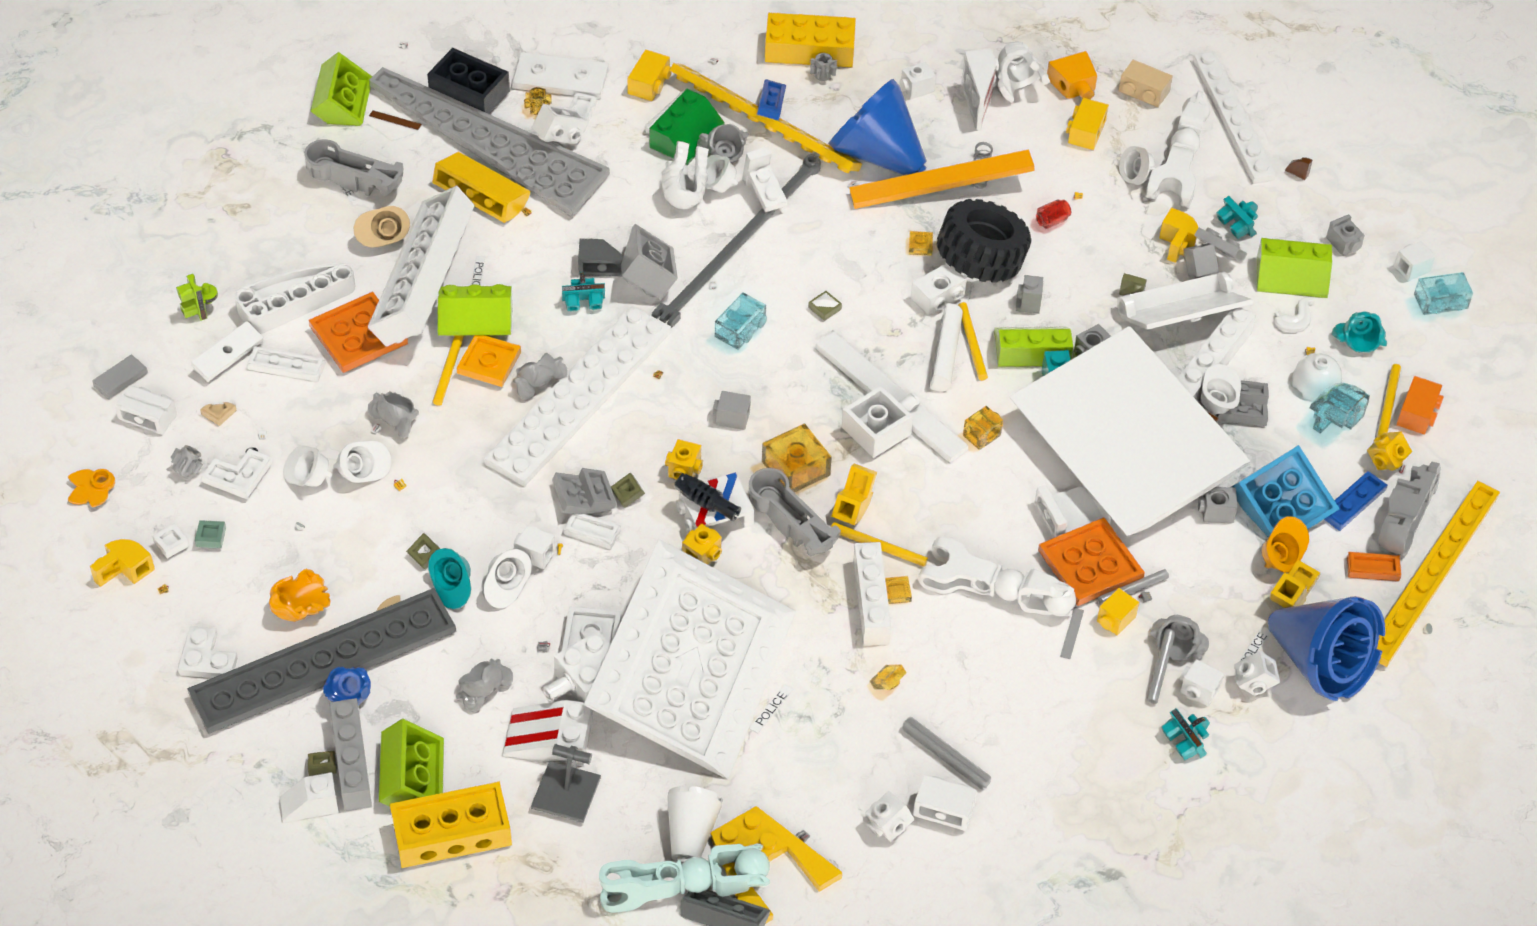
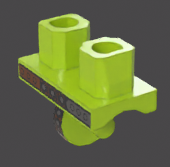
[176,274,218,321]

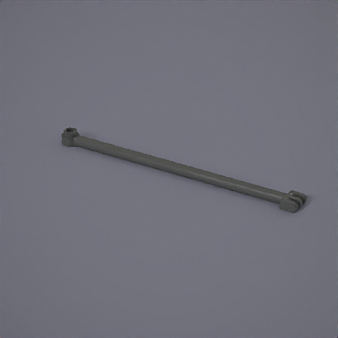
[651,154,821,328]

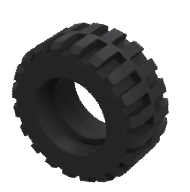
[937,199,1032,283]

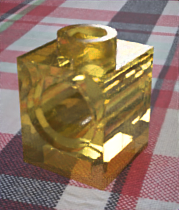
[963,406,1003,450]

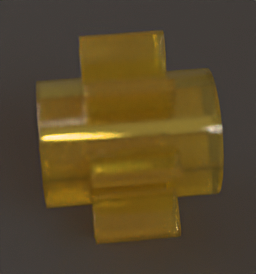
[524,87,552,115]

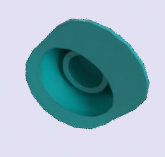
[428,548,471,609]

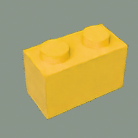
[627,49,672,101]
[1066,98,1109,150]

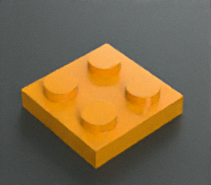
[457,335,521,387]

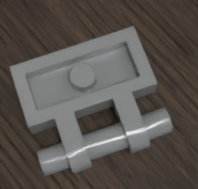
[1194,227,1247,261]

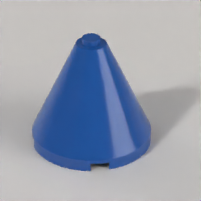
[828,79,927,175]
[1268,596,1385,701]

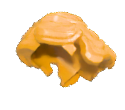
[269,568,331,622]

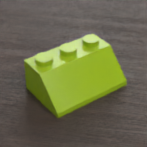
[310,52,373,126]
[1257,238,1332,298]
[438,284,513,336]
[994,327,1073,367]
[379,718,444,807]

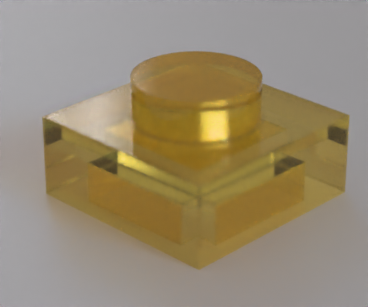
[909,231,933,256]
[869,664,907,690]

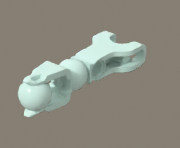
[599,843,770,913]

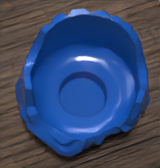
[323,667,371,705]

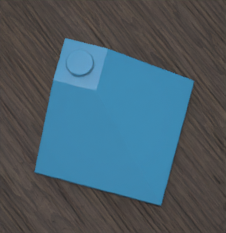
[1231,445,1339,538]

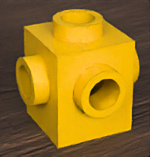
[1367,431,1413,471]
[665,439,703,480]
[682,524,722,565]

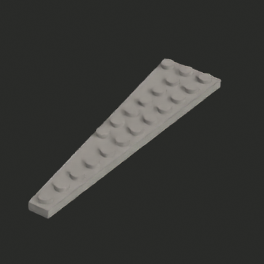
[369,67,610,217]

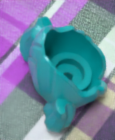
[1332,311,1387,353]

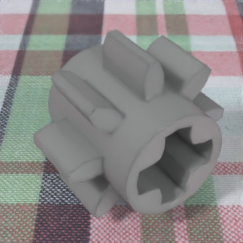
[810,53,837,81]
[170,445,203,477]

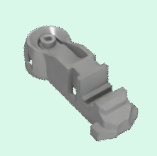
[304,139,404,197]
[1379,461,1441,556]
[748,468,841,556]

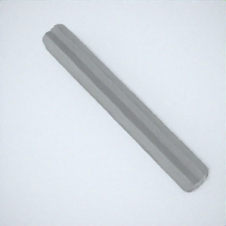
[902,717,991,789]

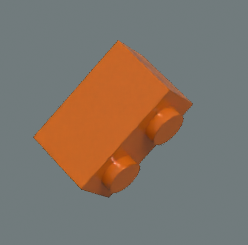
[1397,376,1444,435]

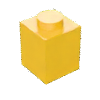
[1097,588,1140,636]

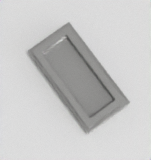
[92,354,148,399]

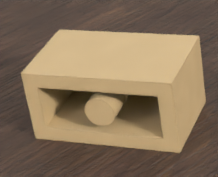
[1119,59,1173,108]

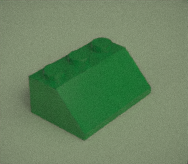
[649,88,725,166]

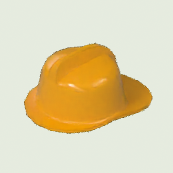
[1262,517,1309,573]

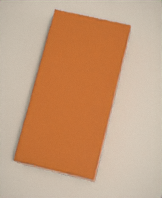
[1347,552,1401,581]

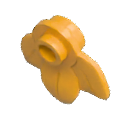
[68,469,115,508]

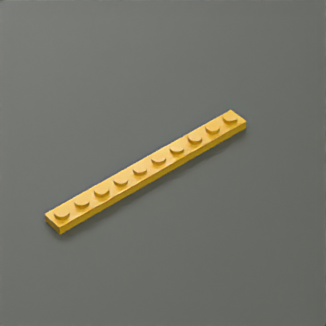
[670,63,863,173]
[1377,480,1500,667]

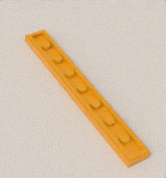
[849,149,1035,209]

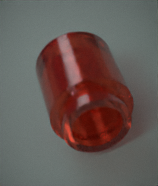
[1036,199,1072,229]

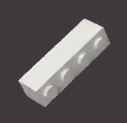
[853,542,891,646]

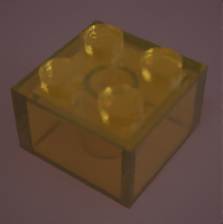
[762,423,832,493]

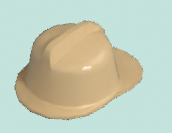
[353,206,410,248]

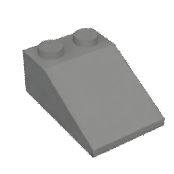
[621,224,678,300]

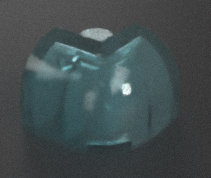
[1309,383,1370,434]

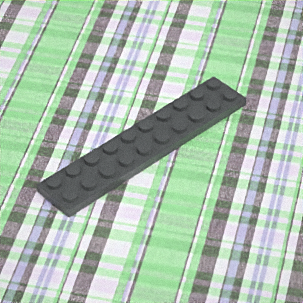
[187,588,456,734]

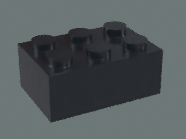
[427,47,510,114]

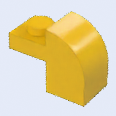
[1159,207,1198,263]
[831,463,877,526]
[90,539,155,587]
[1270,560,1320,608]

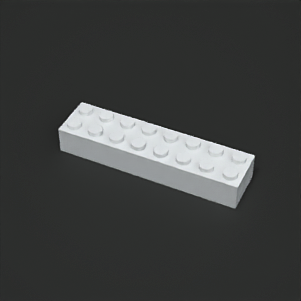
[368,186,474,347]

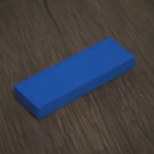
[757,79,786,121]
[1324,471,1388,531]

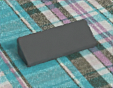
[680,890,770,926]

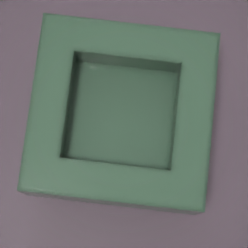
[195,520,226,548]

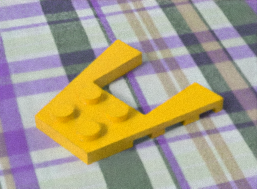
[710,806,842,923]

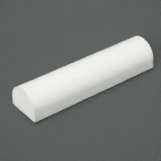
[929,303,963,392]

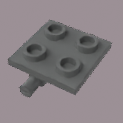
[531,744,601,823]

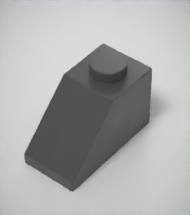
[578,238,624,277]

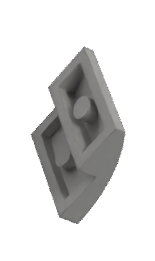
[1217,380,1269,426]
[552,468,617,514]

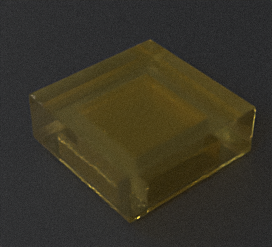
[885,576,912,604]

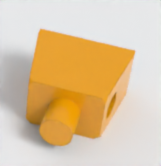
[1047,51,1097,100]

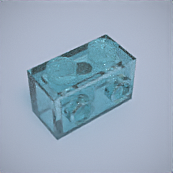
[1414,272,1473,315]
[715,292,767,350]

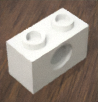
[911,263,967,316]

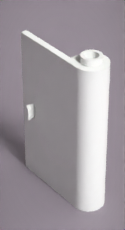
[1117,272,1253,330]

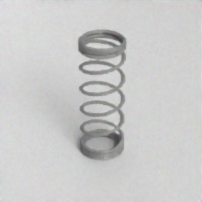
[971,142,993,189]

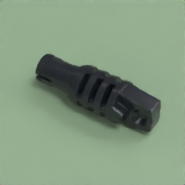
[674,473,741,521]

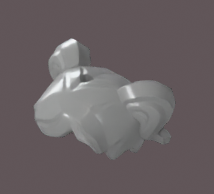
[697,124,749,163]
[513,353,567,400]
[367,391,419,439]
[1150,615,1209,661]
[455,658,513,712]

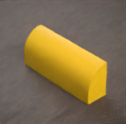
[432,151,531,223]

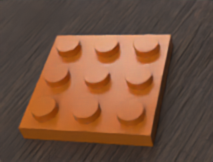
[308,291,408,373]
[1038,517,1145,606]

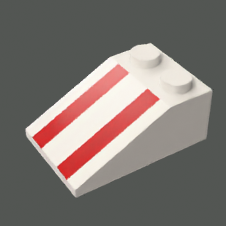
[961,49,999,130]
[503,700,593,766]

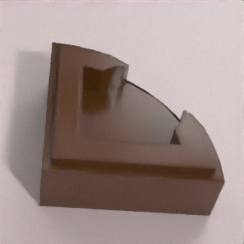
[1285,157,1313,180]

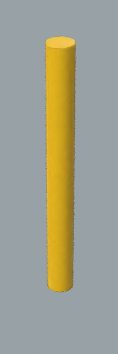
[958,302,988,381]
[433,335,464,406]
[1377,364,1401,436]
[831,522,928,567]

